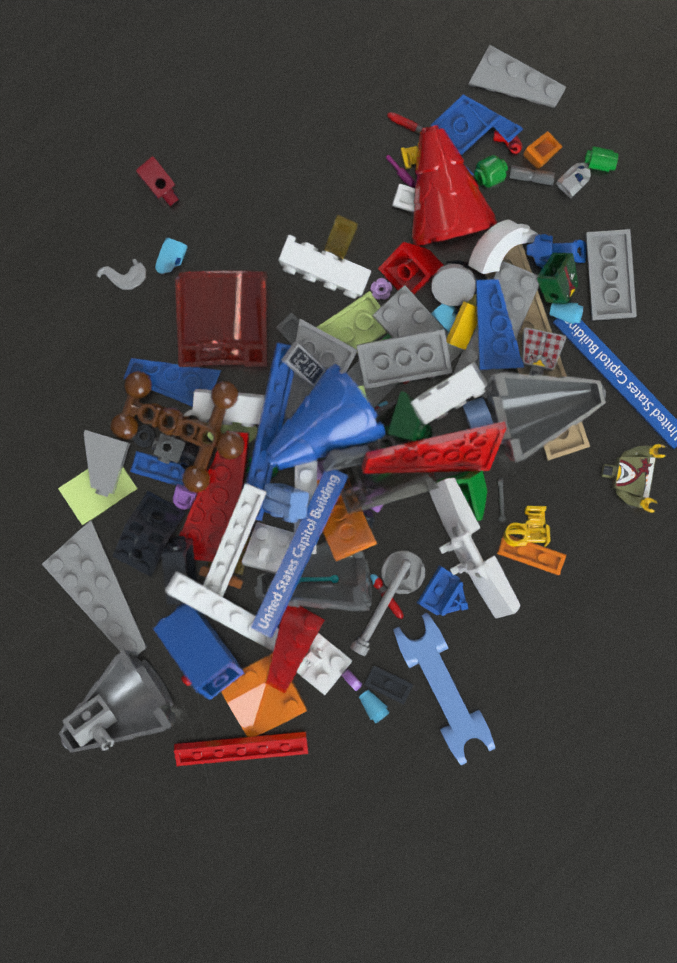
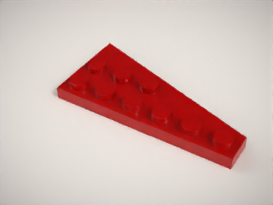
[362,421,507,474]

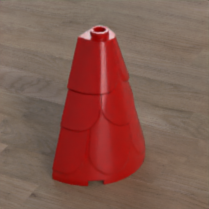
[412,125,497,246]

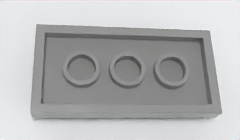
[585,229,637,321]
[372,285,463,380]
[357,329,452,389]

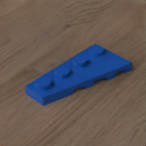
[476,279,524,370]
[123,358,222,407]

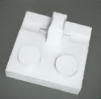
[242,522,294,574]
[297,633,353,695]

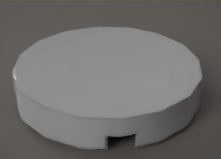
[432,264,476,306]
[382,551,425,594]

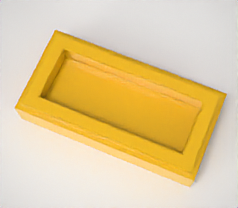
[446,301,477,350]

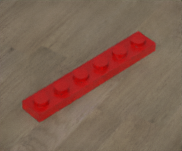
[174,732,308,766]

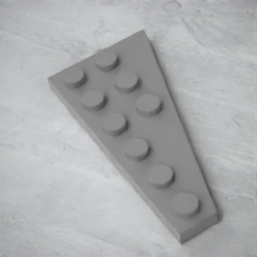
[282,319,358,467]
[42,520,147,654]

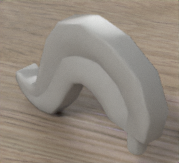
[97,259,146,290]

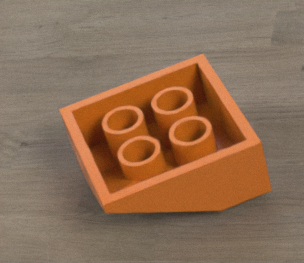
[221,652,307,737]

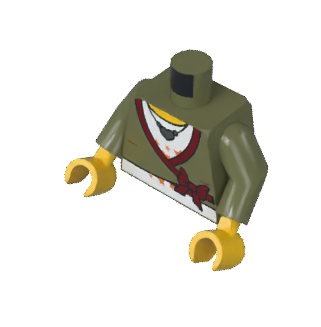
[601,444,665,513]

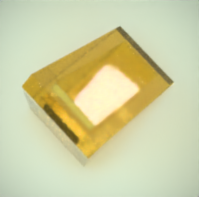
[324,215,358,259]

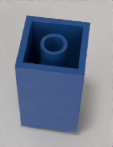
[153,604,245,700]

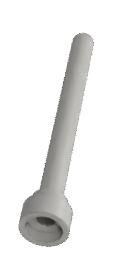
[350,559,411,656]

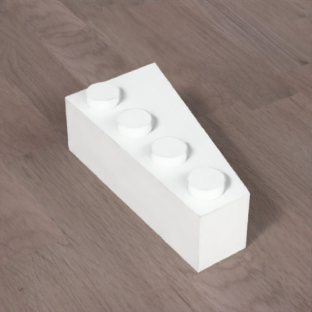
[279,235,371,299]

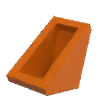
[523,131,562,170]

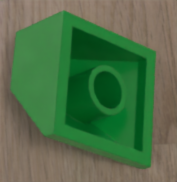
[433,470,487,521]

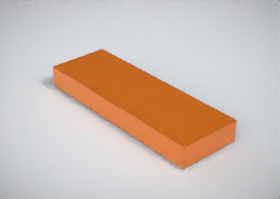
[497,534,566,575]

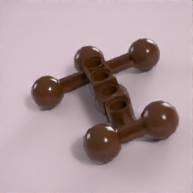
[110,371,244,493]

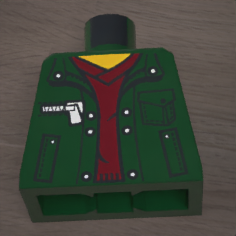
[537,252,578,304]

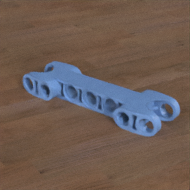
[393,613,495,765]

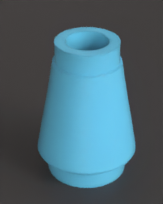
[550,303,583,324]
[359,690,389,723]

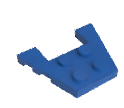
[431,95,523,176]

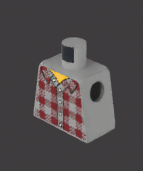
[521,327,566,376]

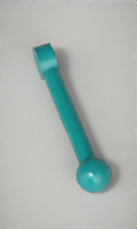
[298,575,339,584]

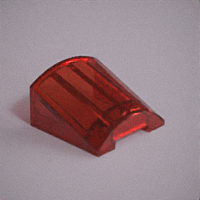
[175,270,267,367]

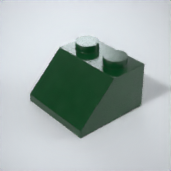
[388,391,433,444]

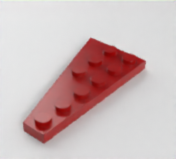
[179,430,250,562]

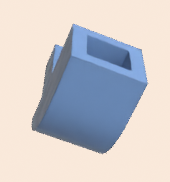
[462,397,493,429]

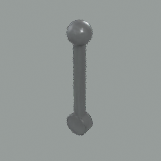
[498,478,507,524]

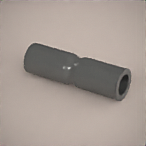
[509,165,555,185]

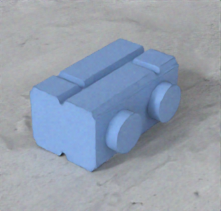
[263,483,309,522]

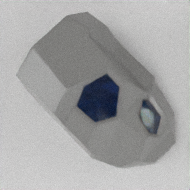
[556,163,591,198]

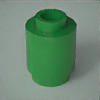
[585,146,618,172]

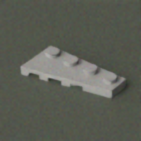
[468,45,566,108]

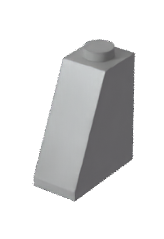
[84,430,130,497]

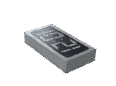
[282,342,326,387]

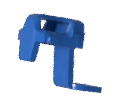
[527,234,586,268]

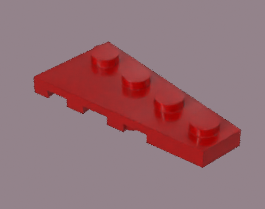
[265,606,325,694]

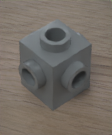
[152,433,186,464]

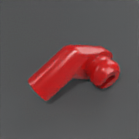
[493,130,522,154]

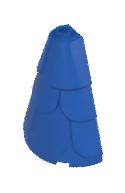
[265,364,386,470]

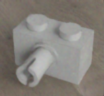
[62,694,117,750]

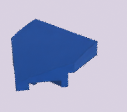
[417,566,468,616]

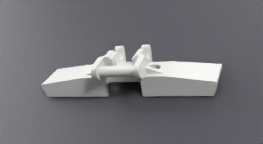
[428,478,520,618]

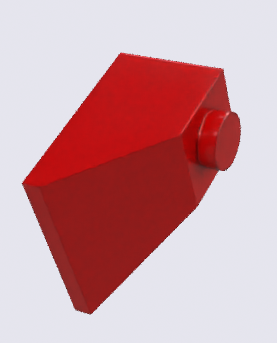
[378,242,444,295]

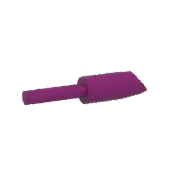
[386,155,415,188]

